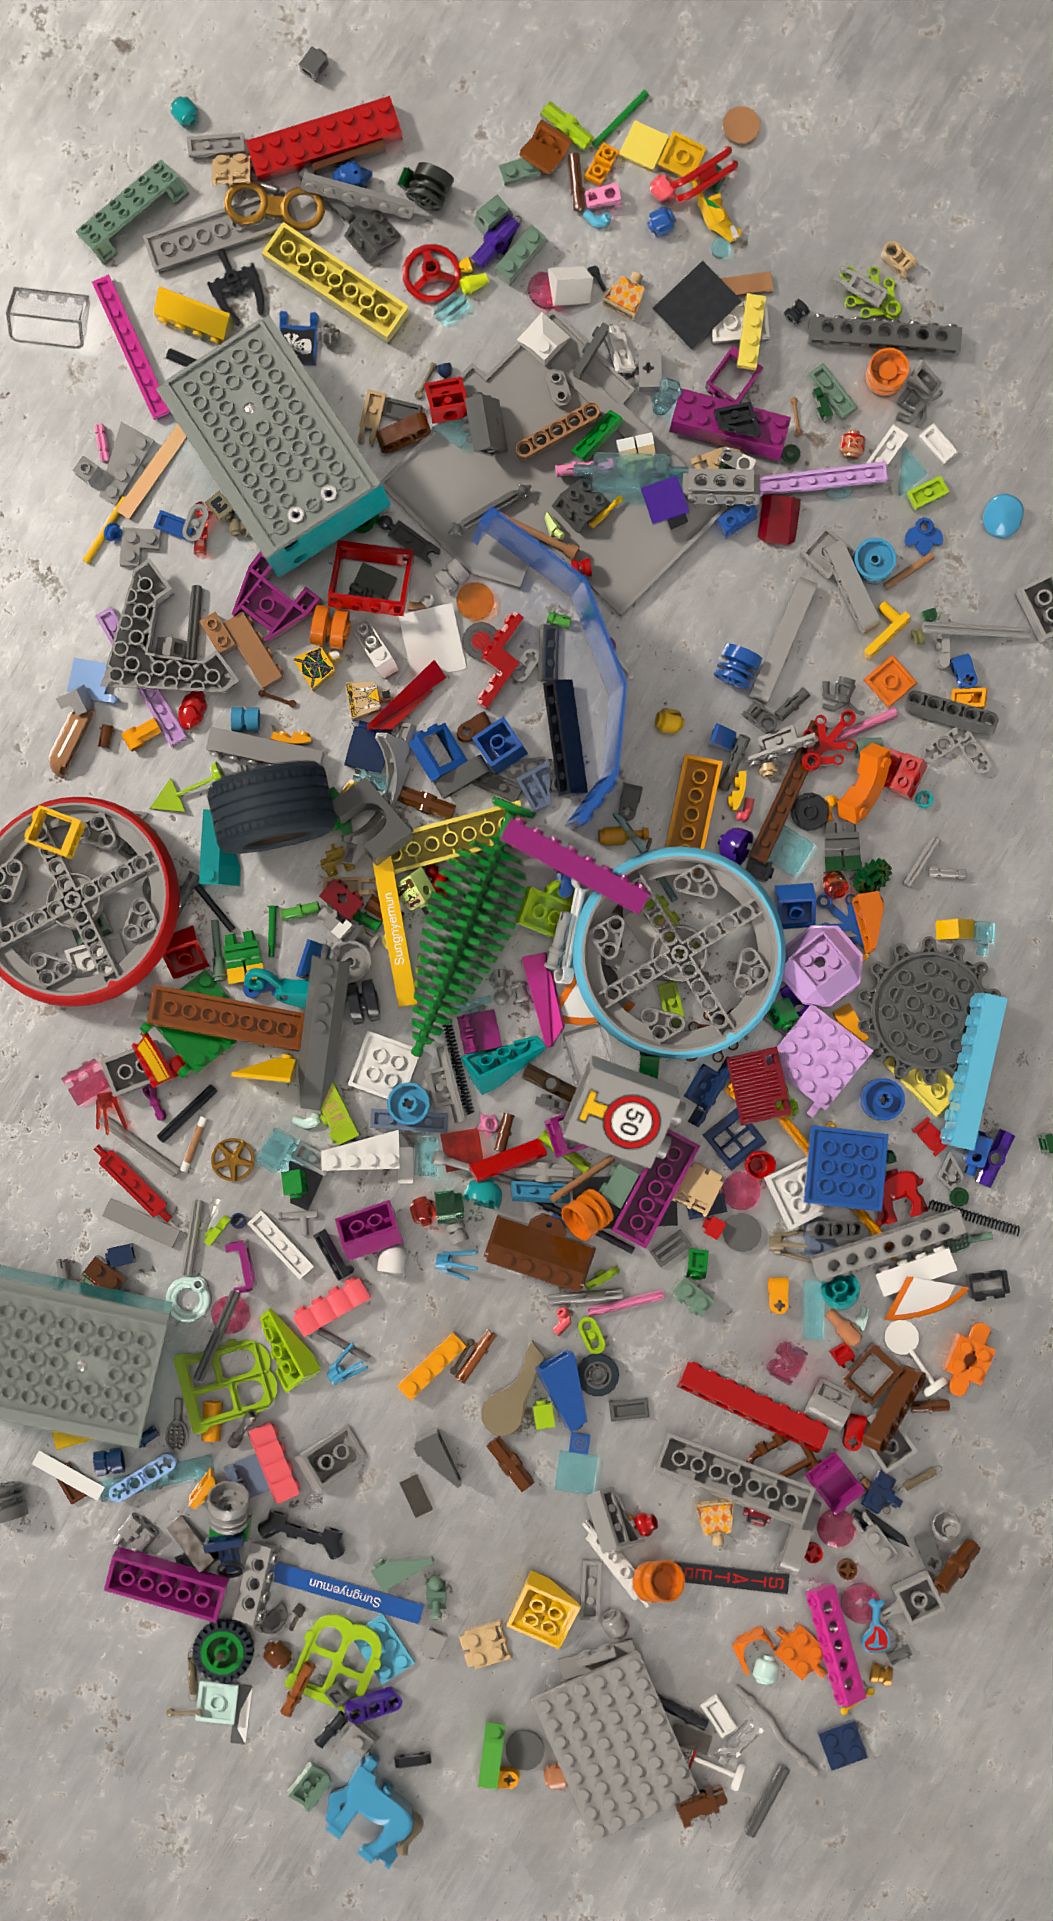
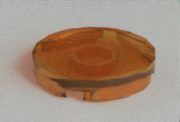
[456,582,494,621]

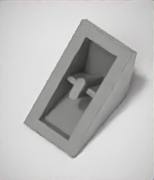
[907,360,942,398]

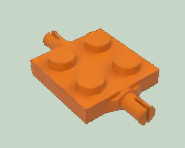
[773,1624,827,1681]

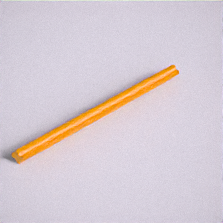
[775,1108,899,1262]

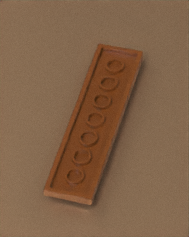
[147,985,305,1052]

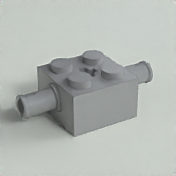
[880,1570,956,1626]

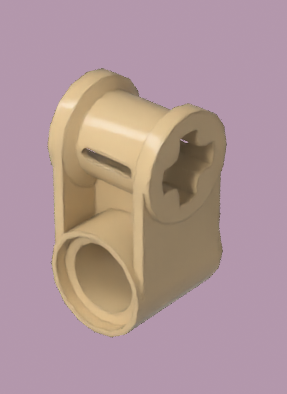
[881,241,918,278]

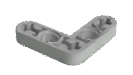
[920,727,991,775]

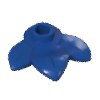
[905,517,943,556]

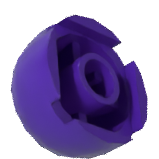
[718,827,753,866]

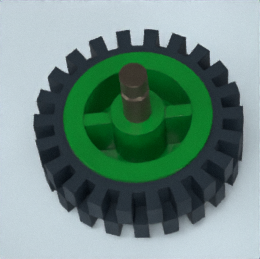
[192,1619,254,1683]

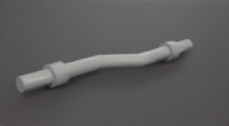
[733,1685,820,1776]

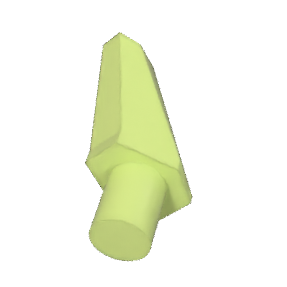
[544,512,565,540]

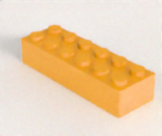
[664,754,722,876]

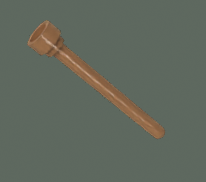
[500,512,580,560]

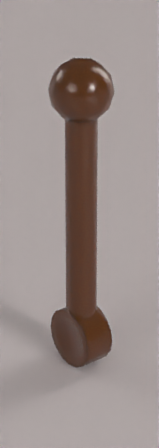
[258,690,296,708]

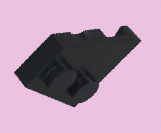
[713,401,761,438]
[289,1160,324,1211]

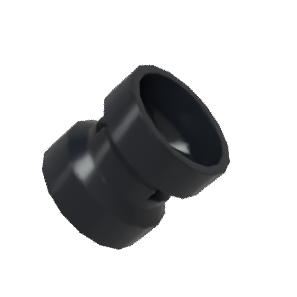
[783,299,810,326]

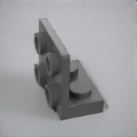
[344,210,401,264]
[552,476,609,533]

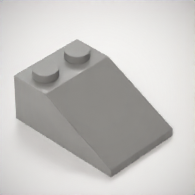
[294,1425,367,1491]

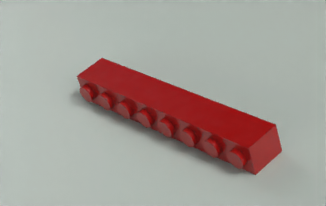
[676,1362,830,1453]

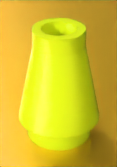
[459,273,489,295]

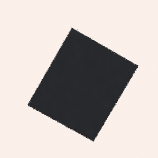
[653,260,742,349]

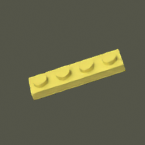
[737,293,766,370]

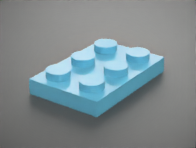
[354,1614,415,1685]

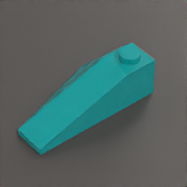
[199,809,241,886]
[461,1036,546,1095]

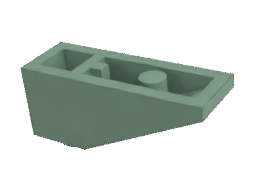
[371,1556,434,1592]

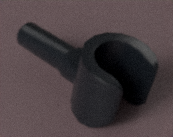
[588,266,607,291]

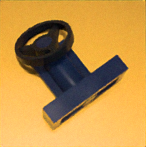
[203,1531,246,1578]

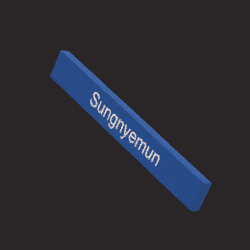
[273,1561,424,1624]

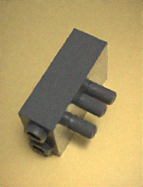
[462,392,508,457]

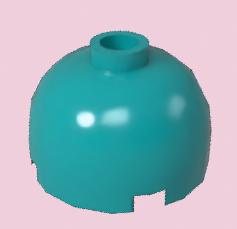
[463,1178,502,1210]
[821,1274,860,1311]

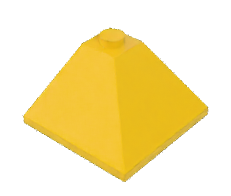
[231,1054,298,1082]
[506,1570,581,1649]

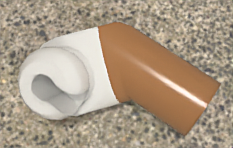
[408,594,435,611]

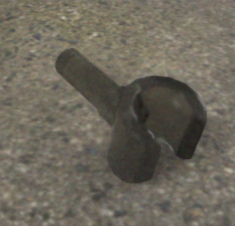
[289,1603,306,1631]

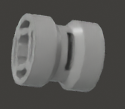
[445,1220,469,1245]

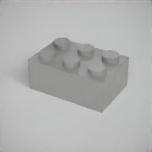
[1015,572,1053,643]
[101,1040,165,1097]

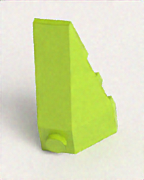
[259,1308,321,1393]

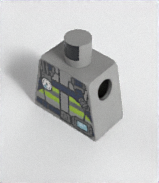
[339,1719,380,1757]

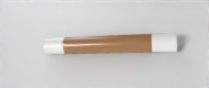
[180,1116,207,1173]

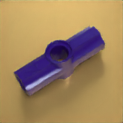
[471,214,520,269]
[975,1129,1015,1188]

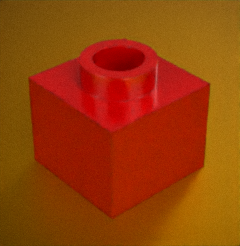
[702,1215,727,1240]

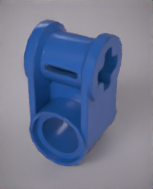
[950,653,978,689]

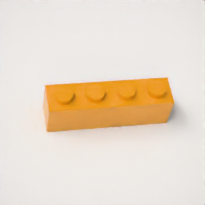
[397,1331,467,1401]

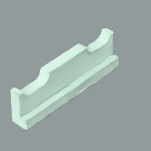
[855,1306,870,1340]

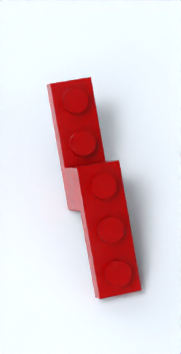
[476,612,524,709]

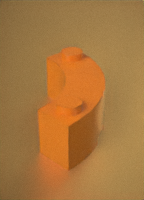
[837,742,891,824]

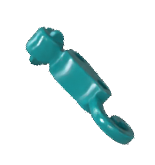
[244,968,347,1009]

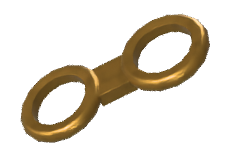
[224,181,325,231]

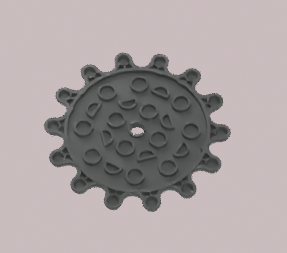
[858,936,1001,1085]

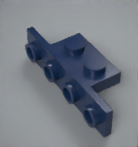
[684,1056,730,1128]

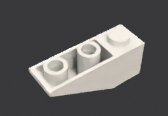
[352,619,399,679]

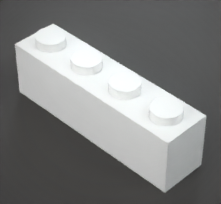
[876,1245,957,1297]

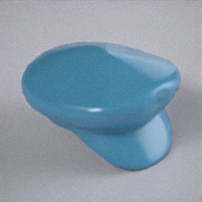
[983,493,1024,538]

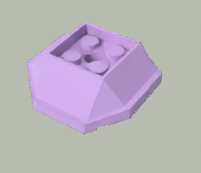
[782,925,863,1008]

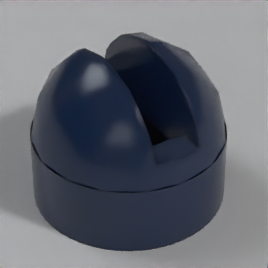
[436,363,452,378]
[230,1213,247,1229]

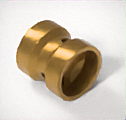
[869,1663,893,1687]

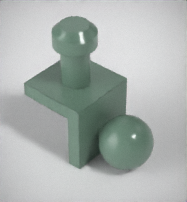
[426,1576,446,1621]

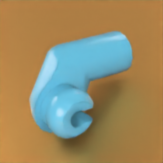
[582,209,611,227]

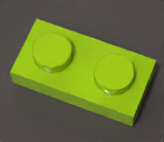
[906,475,949,510]

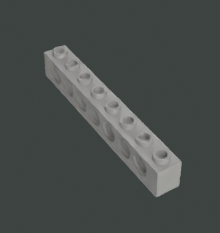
[810,1208,967,1282]

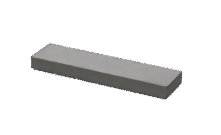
[102,1198,181,1248]

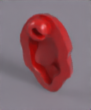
[178,691,207,730]

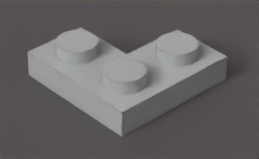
[119,527,161,567]

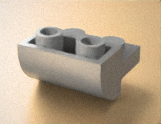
[804,1378,856,1432]

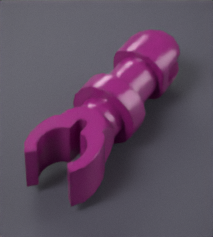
[142,1084,166,1121]

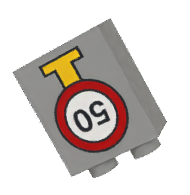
[562,1055,686,1169]

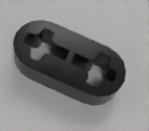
[394,1751,432,1768]

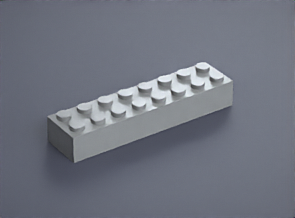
[654,1433,816,1528]

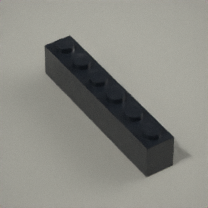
[543,679,588,797]

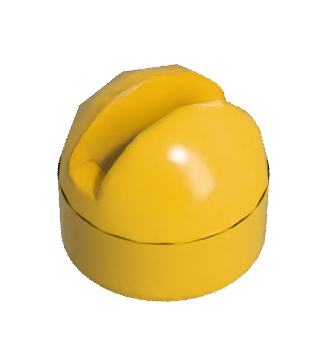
[459,256,474,273]

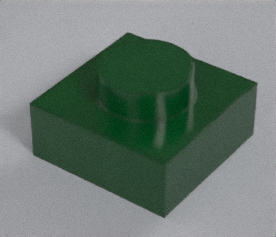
[397,167,415,191]

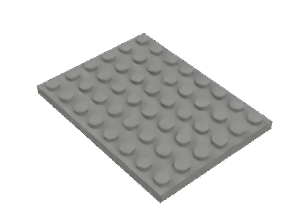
[531,1650,700,1842]

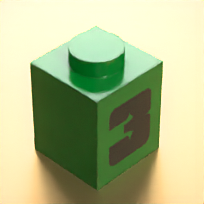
[767,997,799,1030]

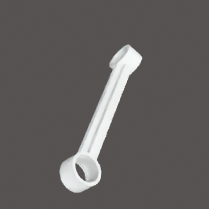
[554,879,590,984]

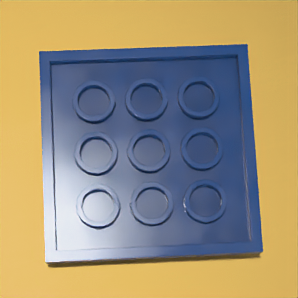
[803,1125,889,1212]

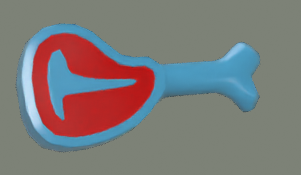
[861,1598,890,1653]

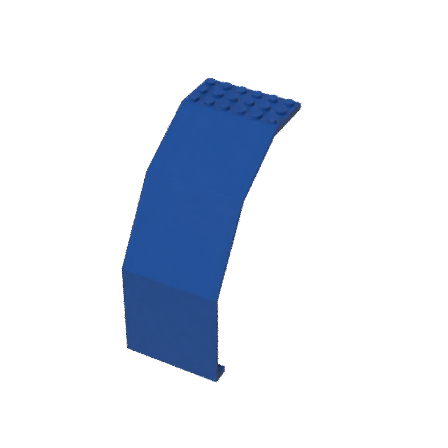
[471,506,627,830]

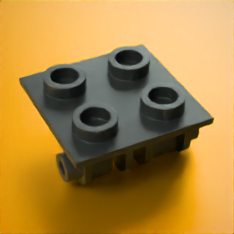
[348,562,397,600]

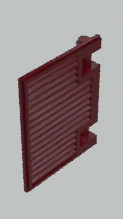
[726,1046,793,1126]

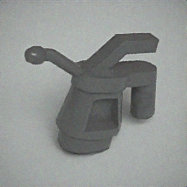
[895,387,943,428]
[822,676,865,716]

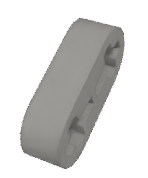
[512,649,539,683]

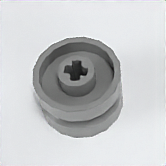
[329,940,371,983]

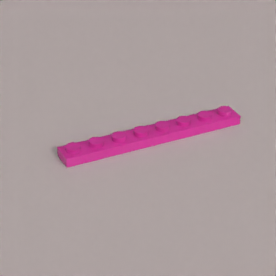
[92,274,171,420]

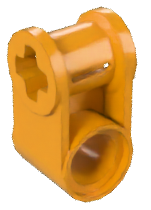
[768,1277,789,1314]
[497,1766,520,1789]

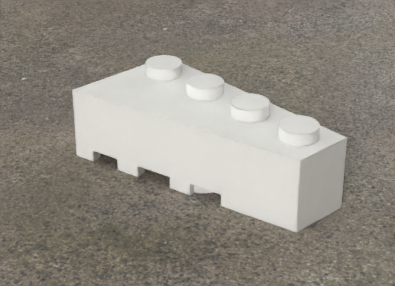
[320,1130,400,1171]

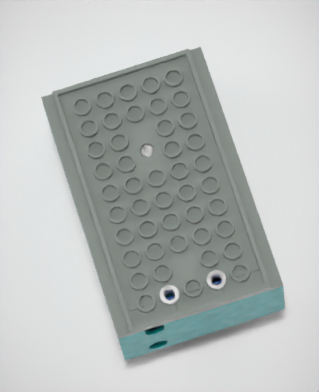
[156,315,391,577]
[0,1265,173,1448]

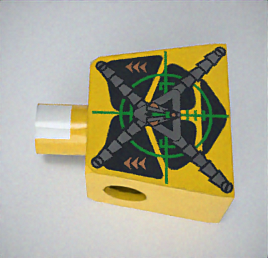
[293,647,341,692]

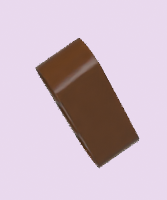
[376,412,431,454]

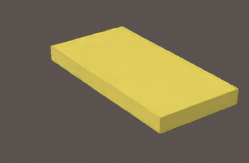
[882,1056,954,1117]

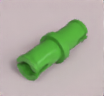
[280,901,320,922]

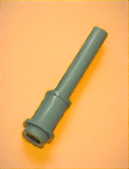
[211,920,227,982]

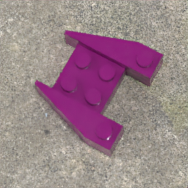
[232,551,323,644]

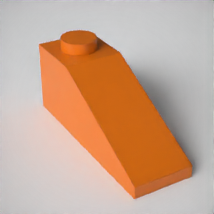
[851,891,884,955]

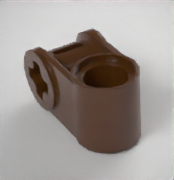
[457,711,492,743]

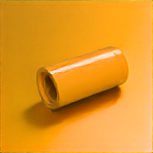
[201,1400,223,1442]

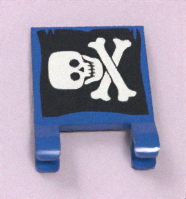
[279,311,319,365]

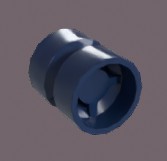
[93,1447,125,1477]

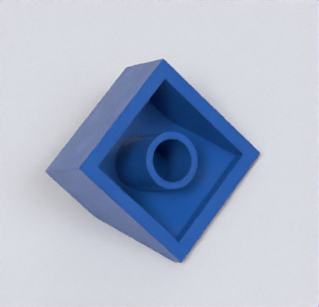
[775,883,816,929]

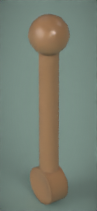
[790,397,802,437]

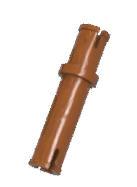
[455,1329,497,1384]
[280,1661,316,1717]

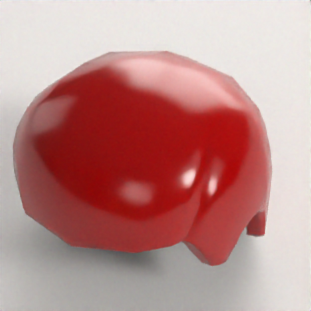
[745,1150,776,1179]

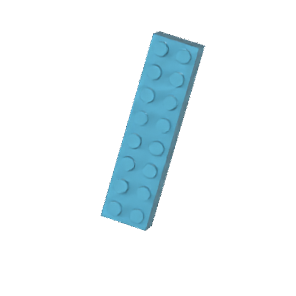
[940,993,1008,1151]

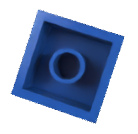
[472,716,528,775]

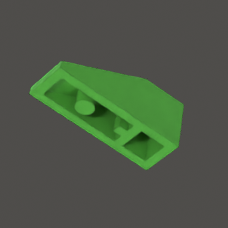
[478,1722,505,1790]

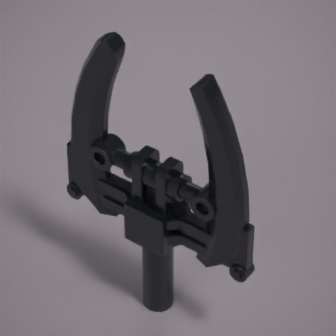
[207,250,264,326]

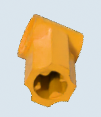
[121,718,162,752]

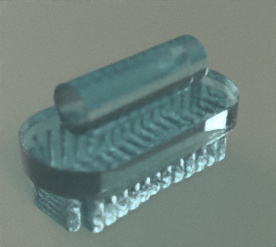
[433,292,469,326]

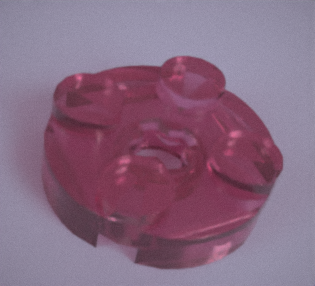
[211,1295,250,1334]
[841,1583,880,1624]

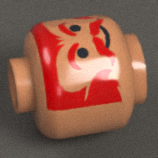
[840,430,866,460]

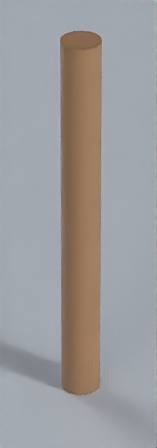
[549,1155,615,1203]

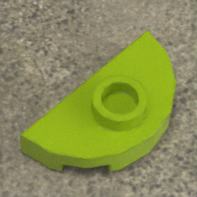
[584,1265,620,1290]

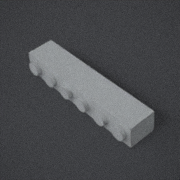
[206,727,325,765]

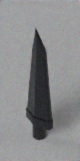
[851,1508,909,1547]

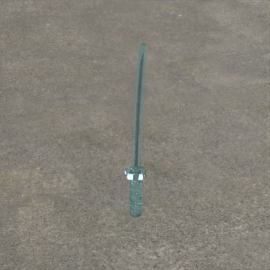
[612,813,678,903]

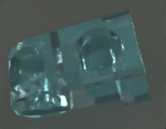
[651,376,682,415]

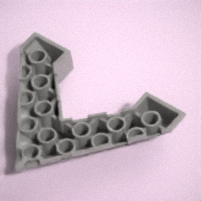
[100,558,240,692]

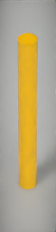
[82,496,125,564]

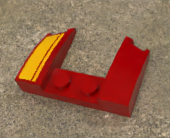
[131,1032,223,1088]

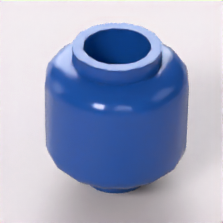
[647,207,677,235]

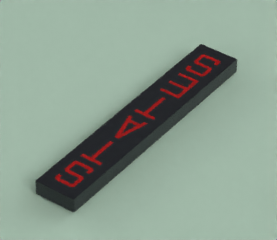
[674,1561,790,1594]

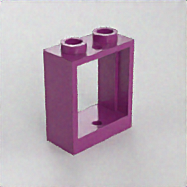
[705,346,764,403]
[544,1113,590,1158]

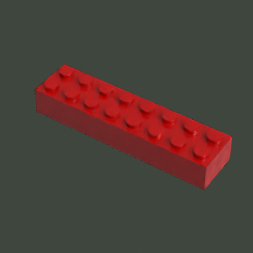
[246,96,403,182]

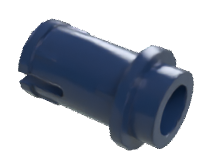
[139,1425,160,1448]

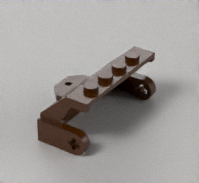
[483,1213,596,1293]

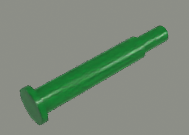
[267,905,279,957]

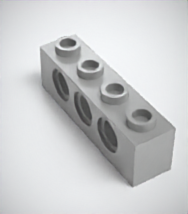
[233,1541,280,1626]

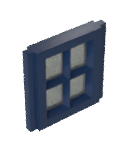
[703,1108,767,1171]

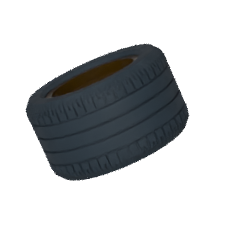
[207,760,336,854]

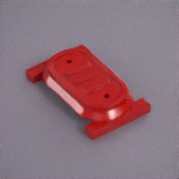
[912,1117,948,1157]

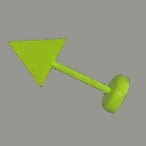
[149,762,226,812]

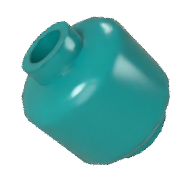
[170,96,198,126]

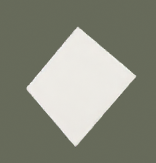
[399,603,467,679]

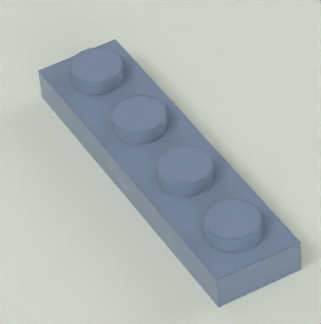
[370,1108,448,1133]

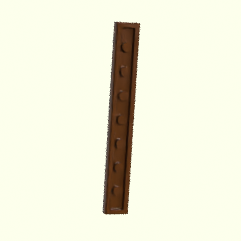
[748,720,829,865]

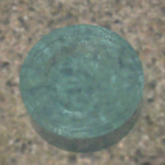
[711,238,730,259]

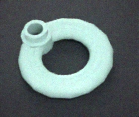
[166,1276,211,1322]

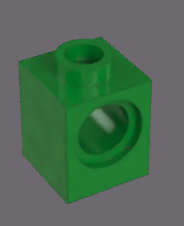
[281,1169,308,1199]

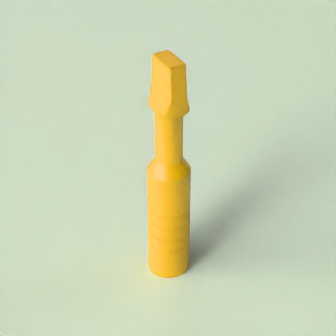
[588,495,624,529]

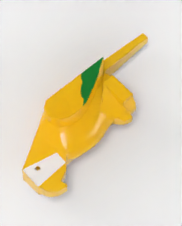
[692,180,742,243]

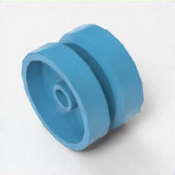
[852,537,897,584]
[387,1082,431,1125]

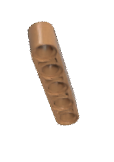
[516,402,600,461]

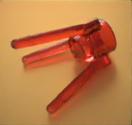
[95,1092,128,1135]

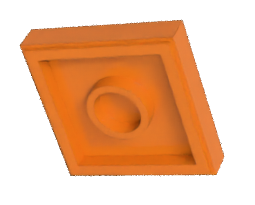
[863,654,917,708]

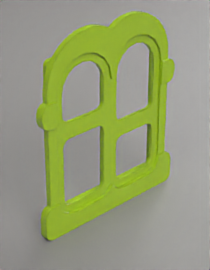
[173,1339,277,1435]
[285,1614,382,1713]

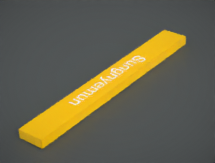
[372,856,417,1007]

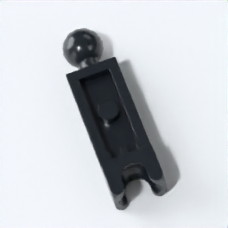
[378,515,441,567]

